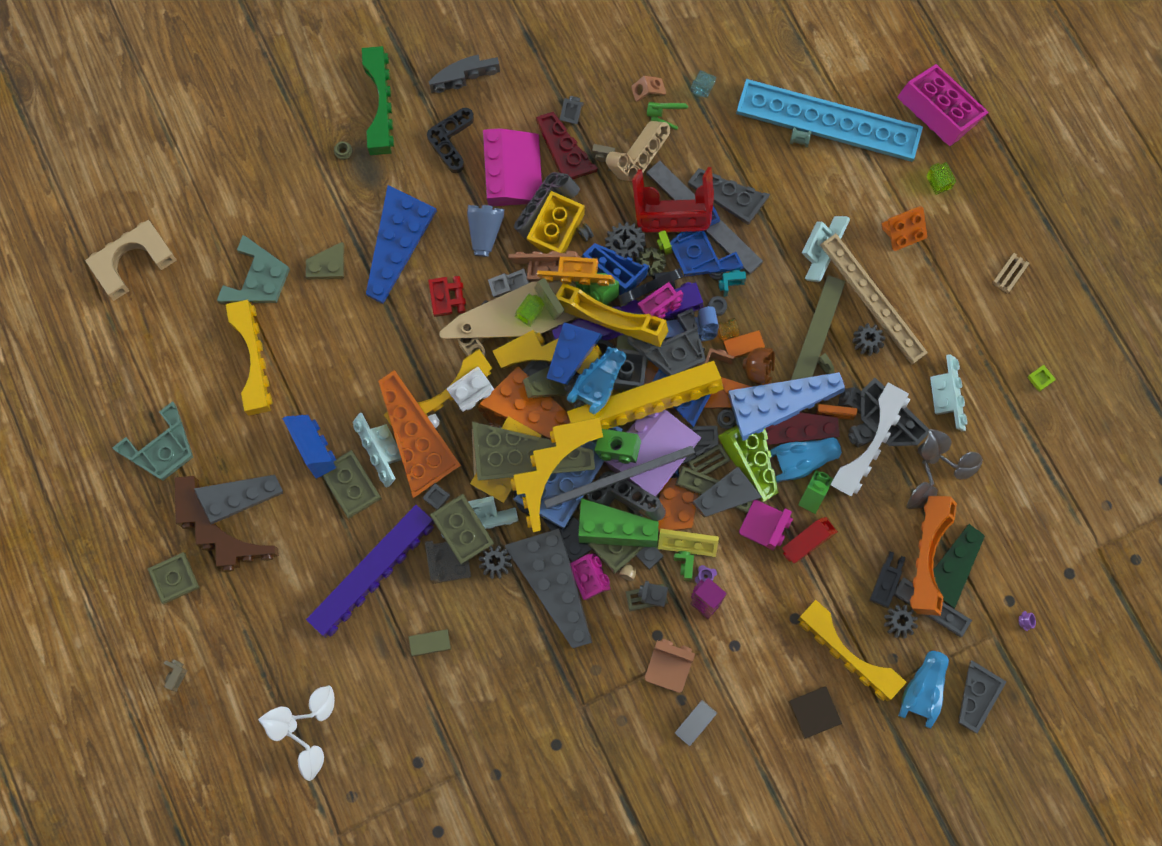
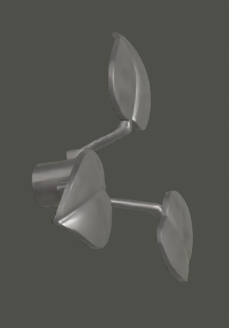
[906,429,983,509]

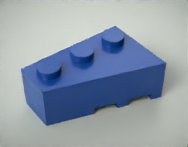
[582,243,649,295]
[546,322,603,385]

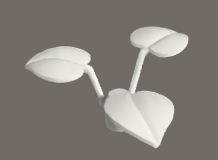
[258,685,335,781]

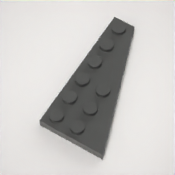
[504,529,593,648]

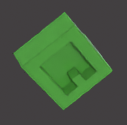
[674,551,694,582]

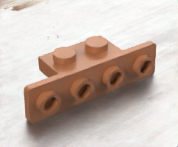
[508,251,581,281]

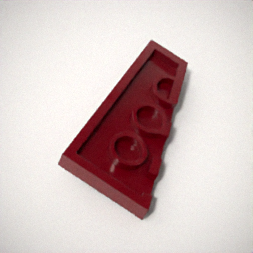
[536,112,598,179]
[765,412,840,445]

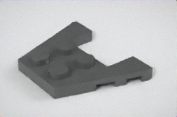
[627,309,706,376]

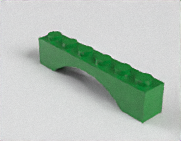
[362,46,394,155]

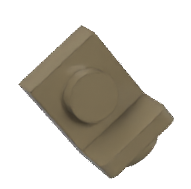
[592,144,615,171]
[164,659,188,692]

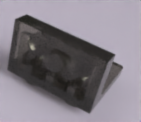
[425,541,471,584]

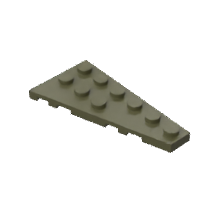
[472,422,595,480]

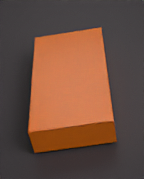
[723,330,765,358]
[816,404,857,420]

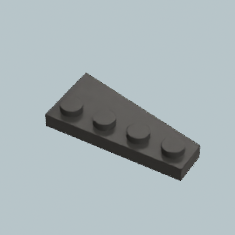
[688,168,770,225]
[194,475,283,524]

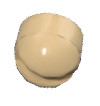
[619,564,636,581]

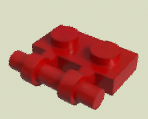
[428,276,466,317]

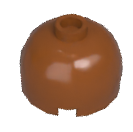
[743,347,775,385]

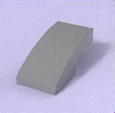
[488,269,530,298]
[675,700,717,746]

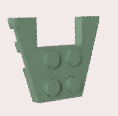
[217,235,290,304]
[112,401,193,481]

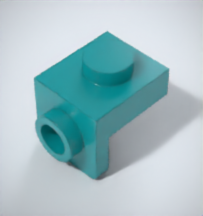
[719,270,746,297]

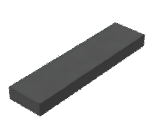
[893,577,972,638]

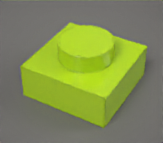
[657,230,673,255]
[1027,365,1056,392]

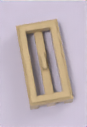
[992,253,1029,294]

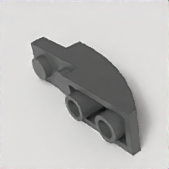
[429,54,500,93]

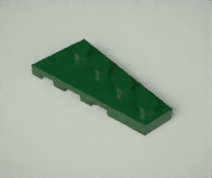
[933,524,985,609]

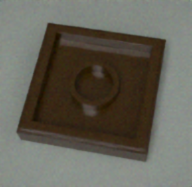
[789,686,842,739]

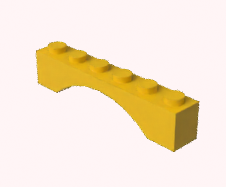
[556,283,668,347]
[226,300,273,416]
[384,349,492,426]
[798,600,906,701]

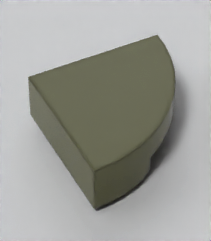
[818,353,835,374]

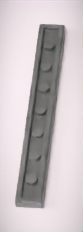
[646,161,763,275]
[544,446,695,509]

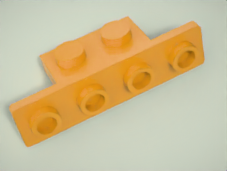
[537,256,615,286]

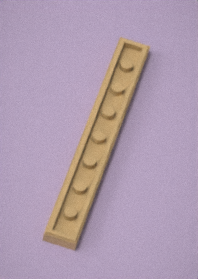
[820,233,928,365]

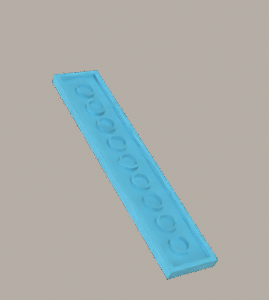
[736,79,923,162]

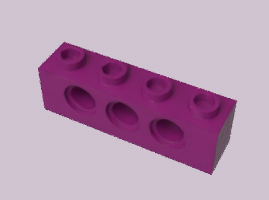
[690,578,727,619]

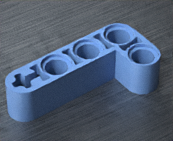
[652,306,719,346]

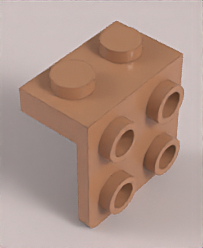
[645,639,695,693]

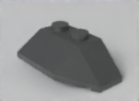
[861,378,929,446]

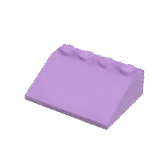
[604,410,701,496]

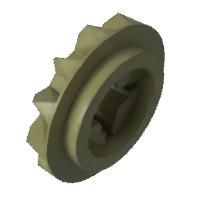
[636,246,666,276]

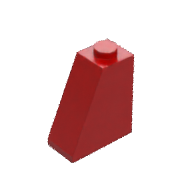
[782,517,838,564]

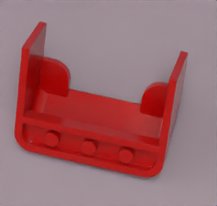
[632,167,714,232]

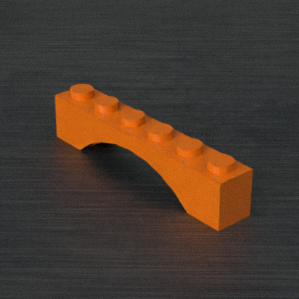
[910,496,957,616]

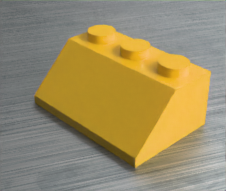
[526,191,585,254]

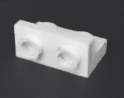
[447,367,494,412]

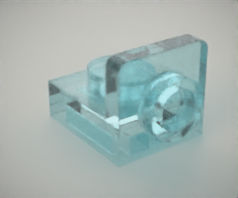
[691,70,717,98]

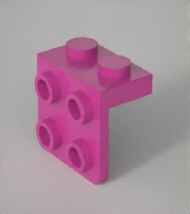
[638,282,683,319]
[739,500,793,551]

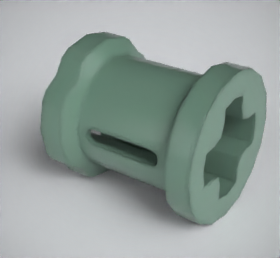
[790,128,811,148]

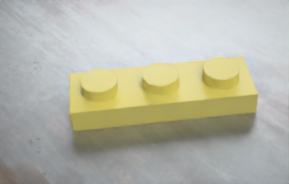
[658,528,719,557]

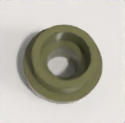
[334,141,352,160]

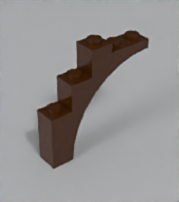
[175,476,279,572]

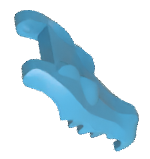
[567,347,626,414]
[770,438,842,483]
[898,651,949,729]

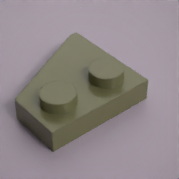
[306,242,345,280]

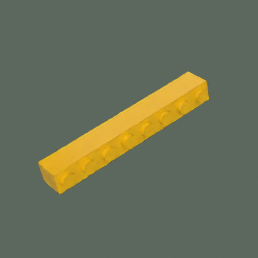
[567,361,724,430]

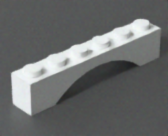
[831,383,910,496]

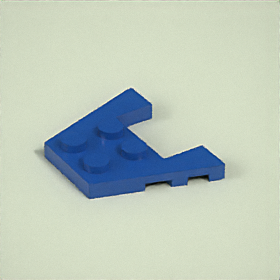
[670,206,744,277]

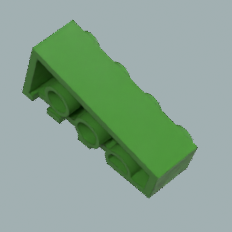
[578,498,659,547]

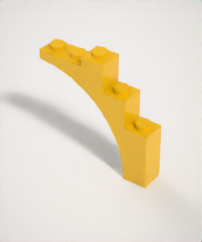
[493,330,613,396]
[511,418,603,532]

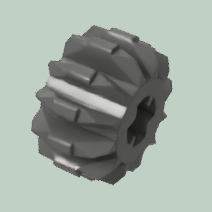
[852,323,885,356]
[479,546,512,579]
[884,605,918,639]

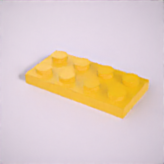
[470,416,542,503]

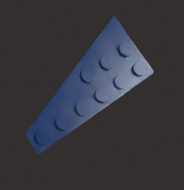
[366,185,437,304]

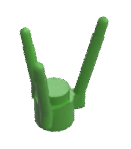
[647,102,688,130]

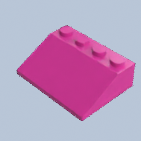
[897,64,989,146]
[483,128,542,206]

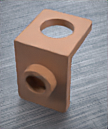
[631,76,666,102]
[705,348,734,364]

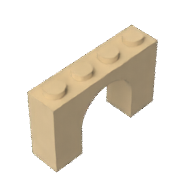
[85,220,177,301]

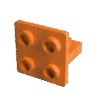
[881,206,927,251]

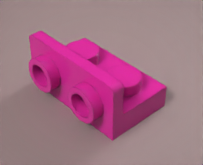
[570,554,611,600]

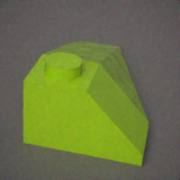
[718,425,779,502]

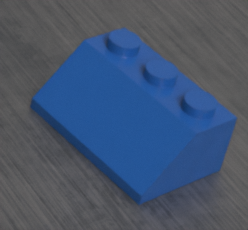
[282,415,336,479]

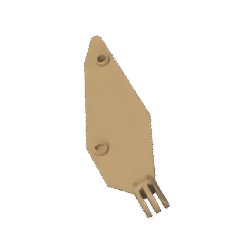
[439,281,611,339]

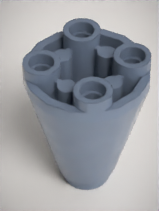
[467,205,505,257]

